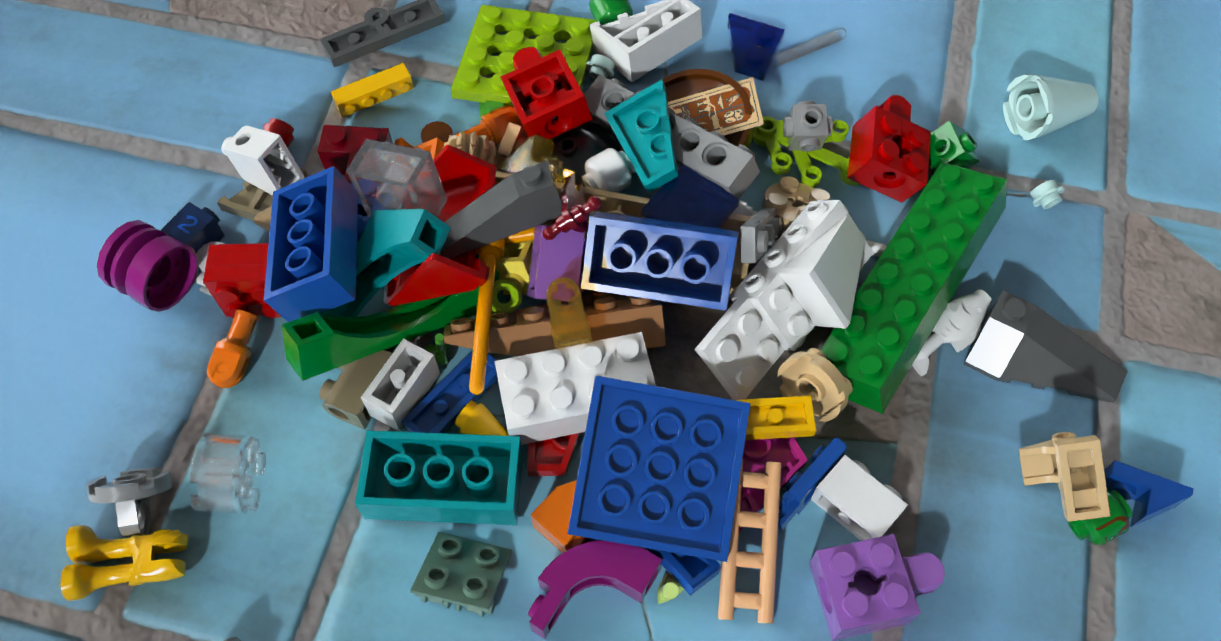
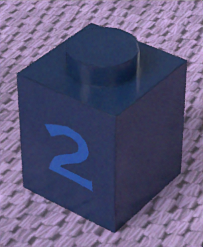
[161,202,225,254]

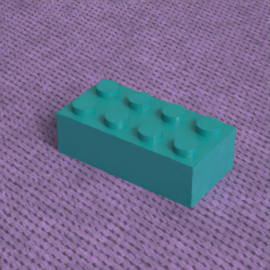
[355,430,523,525]

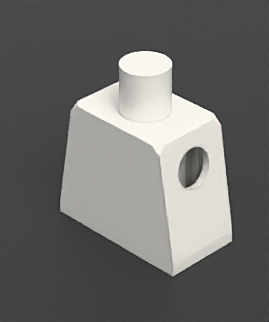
[222,125,305,195]

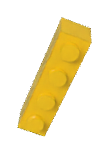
[330,63,414,118]

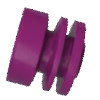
[97,220,199,312]

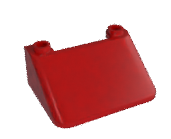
[384,145,498,306]

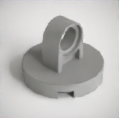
[86,468,172,537]

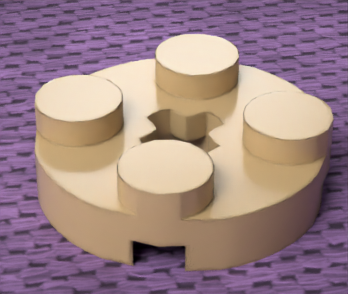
[762,176,830,231]
[778,348,853,422]

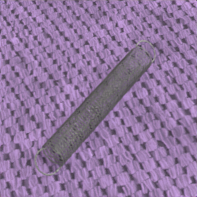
[769,28,846,68]

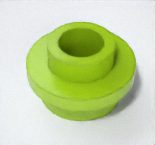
[492,279,522,314]

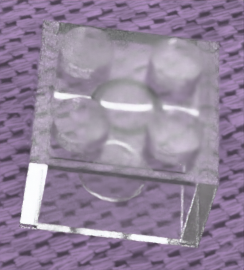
[347,139,447,217]

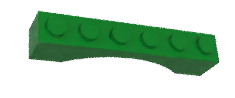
[281,255,499,381]

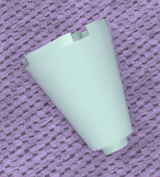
[1003,74,1099,140]

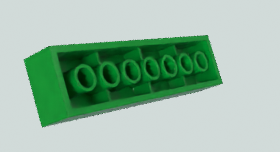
[821,162,1007,414]

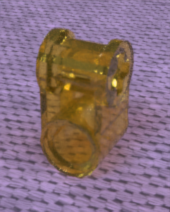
[546,278,592,349]

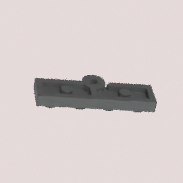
[320,0,445,67]

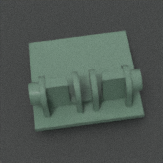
[410,532,512,617]

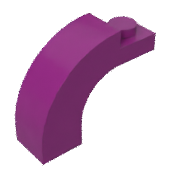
[528,540,662,639]

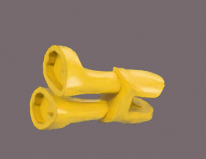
[60,525,189,601]

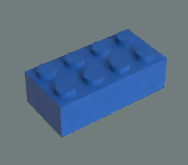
[264,166,358,322]
[581,211,739,311]

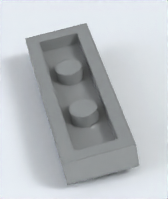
[741,208,782,263]

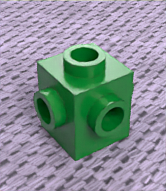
[929,120,980,172]

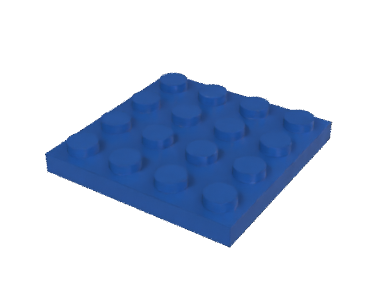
[567,375,750,562]

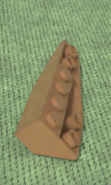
[443,290,666,356]

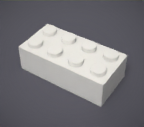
[494,332,656,445]

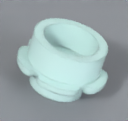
[586,54,615,80]
[1030,180,1064,209]

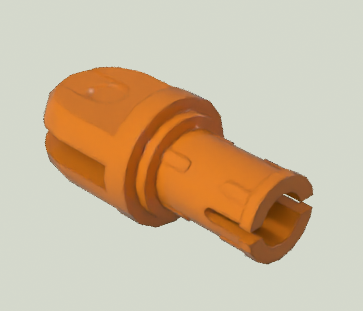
[455,106,523,145]
[207,310,259,388]

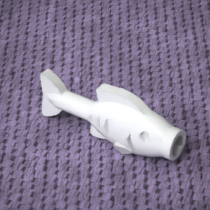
[912,289,992,376]

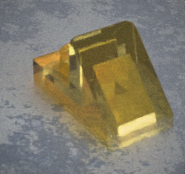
[500,135,575,183]

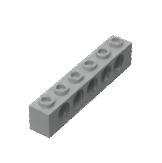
[584,75,760,204]

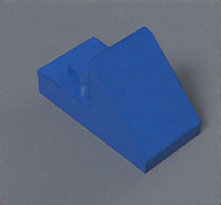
[1104,460,1194,527]

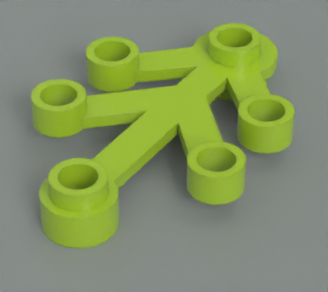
[752,116,859,188]

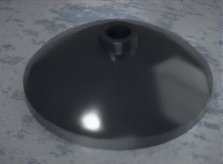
[524,121,620,187]

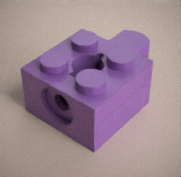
[809,534,945,641]

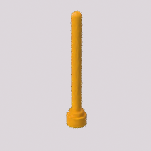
[469,238,505,395]

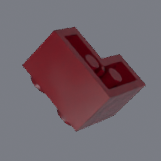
[317,125,394,188]

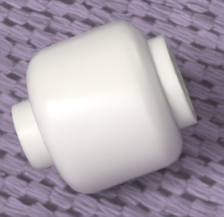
[582,148,635,193]

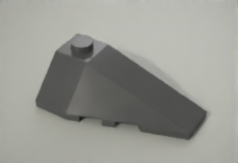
[440,161,562,259]
[964,290,1128,403]

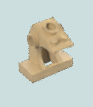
[1019,432,1110,522]

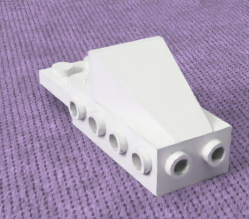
[694,200,874,400]

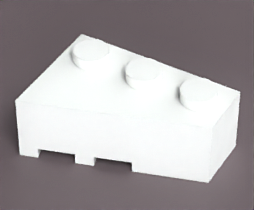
[590,0,702,82]

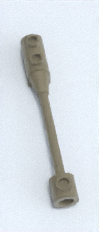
[319,305,398,430]

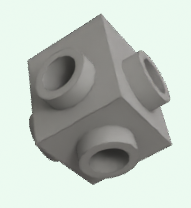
[783,101,833,152]

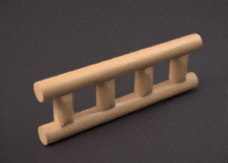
[718,459,781,624]

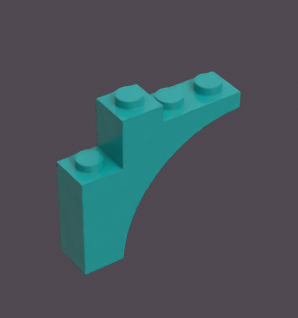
[323,209,451,318]

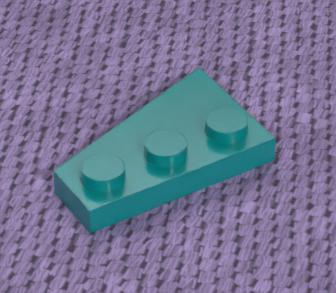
[604,79,678,193]

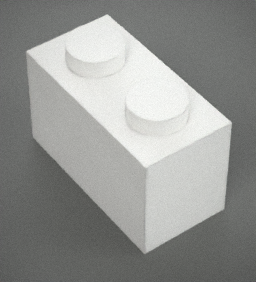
[361,339,440,432]
[811,455,908,541]

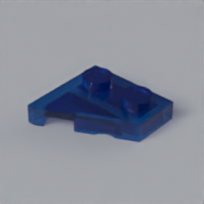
[727,13,785,81]

